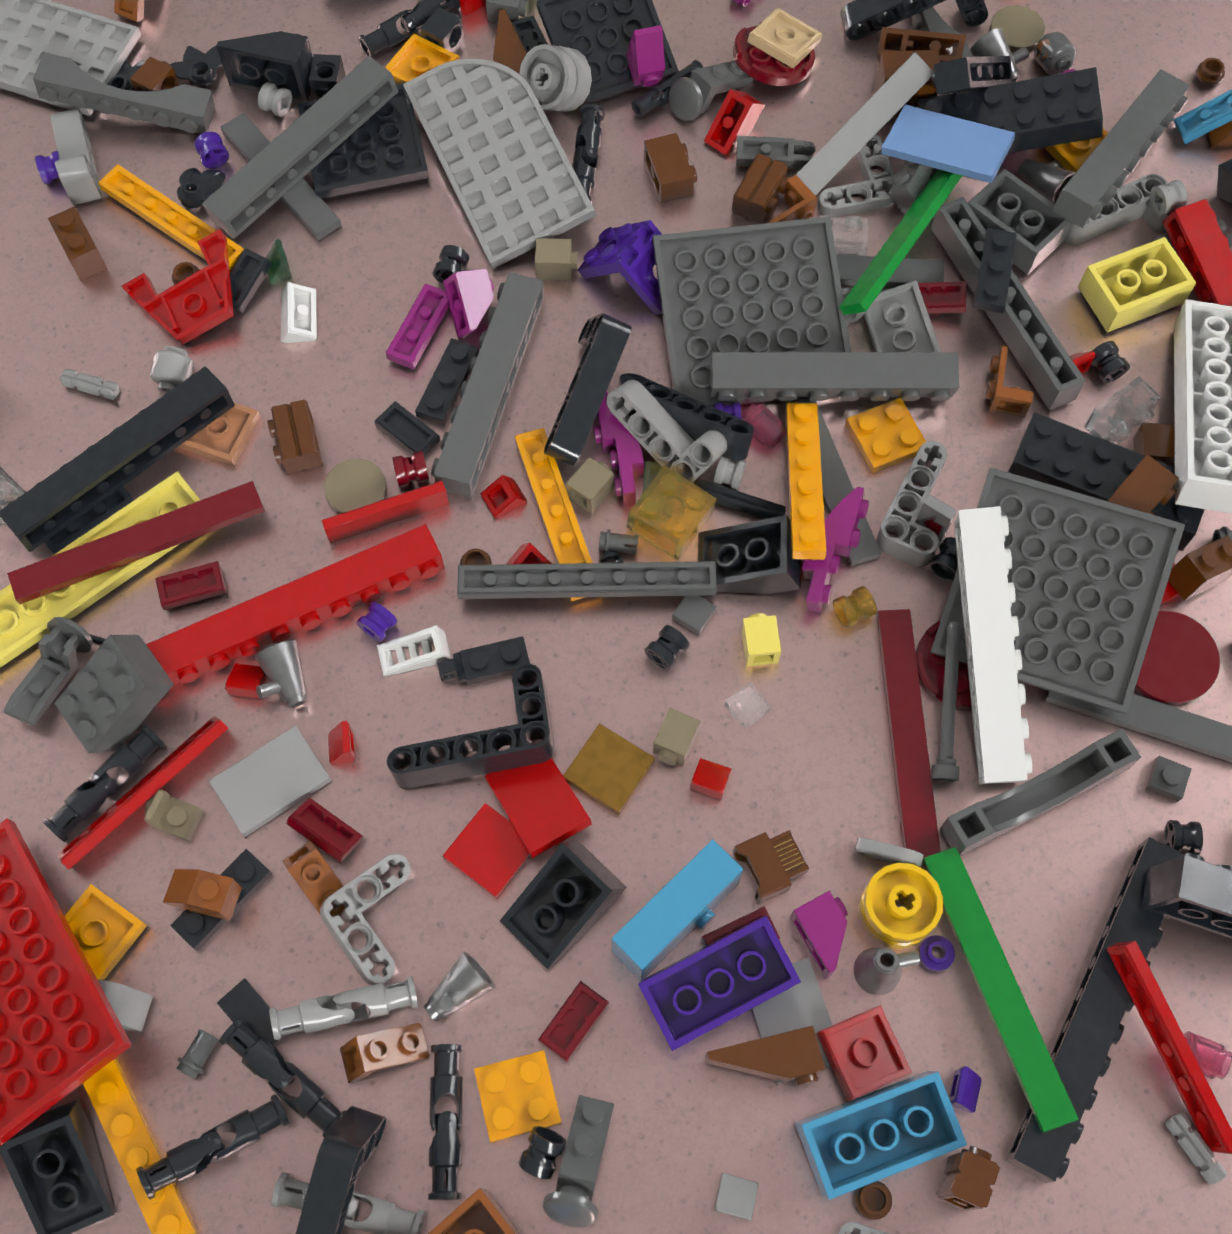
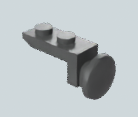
[669,60,753,121]
[4,617,93,727]
[543,1095,614,1228]

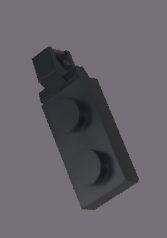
[437,636,530,685]

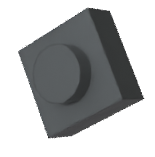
[1146,756,1192,802]

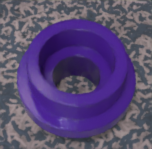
[919,935,955,971]

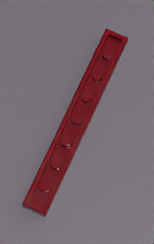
[7,481,265,605]
[877,609,941,866]

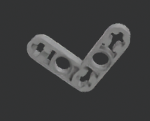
[818,134,895,218]
[320,854,411,985]

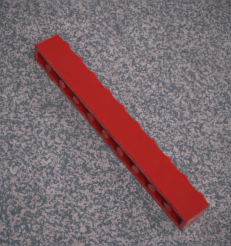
[146,524,445,687]

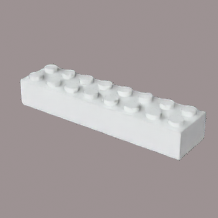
[1174,299,1232,514]
[954,506,1032,785]

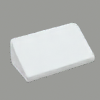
[281,282,317,343]

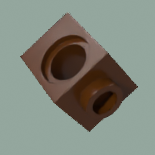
[130,56,179,92]

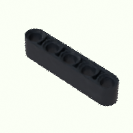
[618,373,754,461]

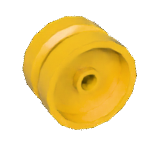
[859,863,943,949]

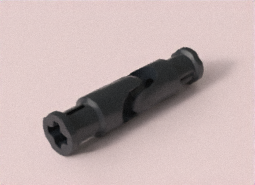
[358,0,460,59]
[572,103,605,204]
[42,724,166,842]
[218,1016,346,1138]
[428,1044,463,1200]
[136,1094,290,1200]

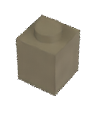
[535,238,578,281]
[566,457,614,514]
[653,708,701,766]

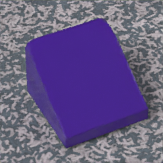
[949,1066,982,1113]

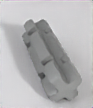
[60,369,120,400]
[1165,1112,1227,1185]

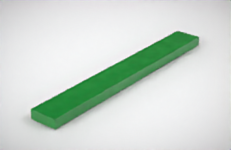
[839,169,962,315]
[923,847,1079,1133]

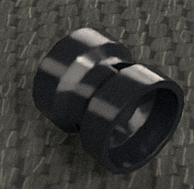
[433,245,469,284]
[1091,341,1130,383]
[929,537,958,582]
[644,625,690,671]
[518,1126,567,1179]

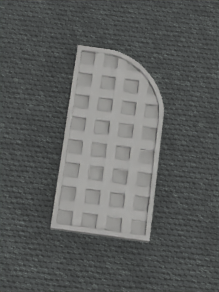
[0,0,141,116]
[403,59,597,269]

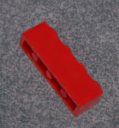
[1162,199,1232,306]

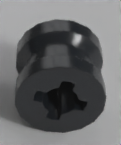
[1164,820,1203,855]

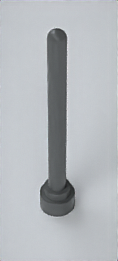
[932,622,961,781]

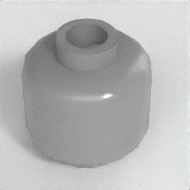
[150,346,194,392]

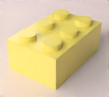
[1078,237,1196,333]

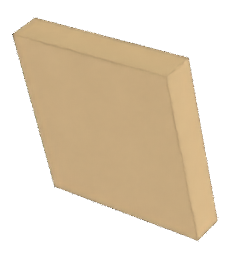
[747,8,823,68]

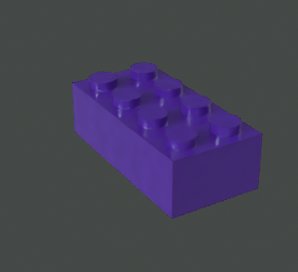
[638,915,801,1051]

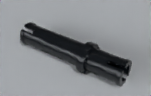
[631,60,703,118]

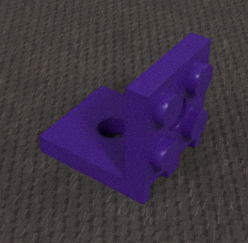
[577,220,662,315]

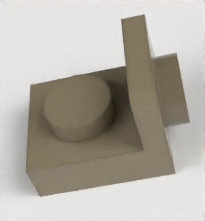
[144,789,204,842]

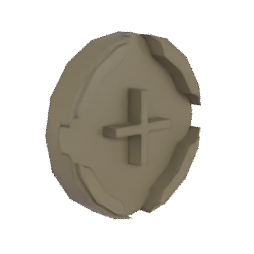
[989,5,1045,53]
[324,458,387,514]

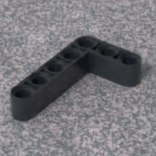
[840,0,989,41]
[544,313,632,466]
[387,664,555,788]
[296,1106,387,1234]

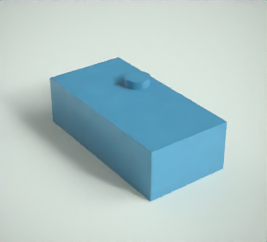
[611,839,743,981]
[795,1071,967,1200]

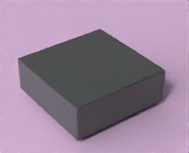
[672,596,717,635]

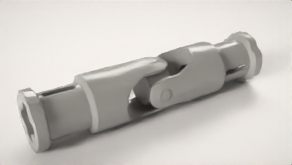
[269,976,418,1040]
[271,1172,426,1234]

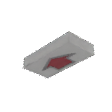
[915,495,957,547]

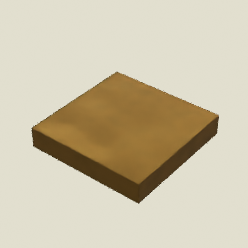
[563,723,655,815]

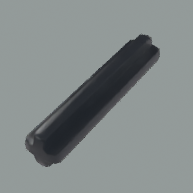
[696,480,786,519]

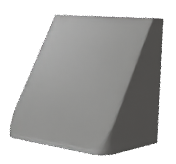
[714,1173,758,1221]

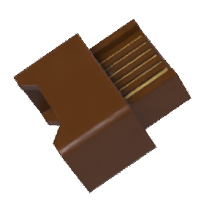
[733,830,809,904]

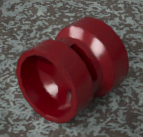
[392,451,429,488]

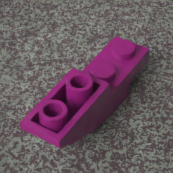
[594,391,644,507]
[802,487,869,613]

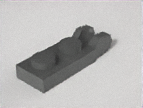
[736,136,816,171]

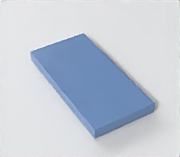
[881,105,1015,183]

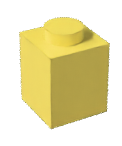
[741,613,781,666]

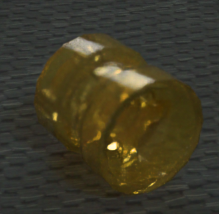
[832,586,877,628]

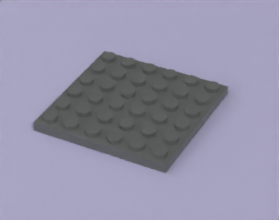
[652,216,851,407]
[930,467,1185,715]

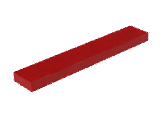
[58,716,228,870]
[1107,941,1232,1154]

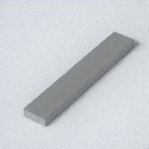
[796,52,934,196]

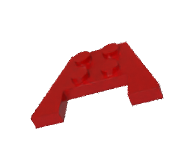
[122,229,234,345]

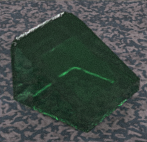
[266,238,292,284]

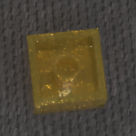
[626,465,717,561]

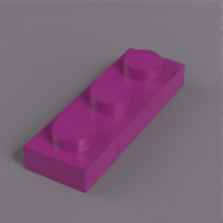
[386,283,449,369]

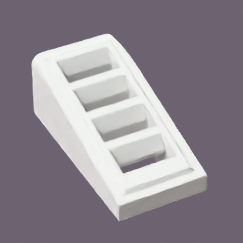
[377,625,451,677]

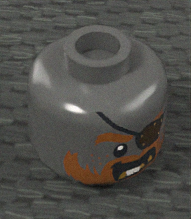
[1034,32,1076,75]

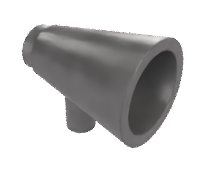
[970,28,1029,82]
[1018,159,1076,205]
[254,640,307,708]
[853,948,920,995]
[424,951,495,1022]

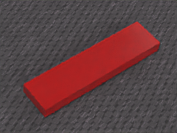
[322,481,449,544]

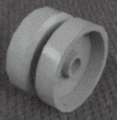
[519,44,592,112]

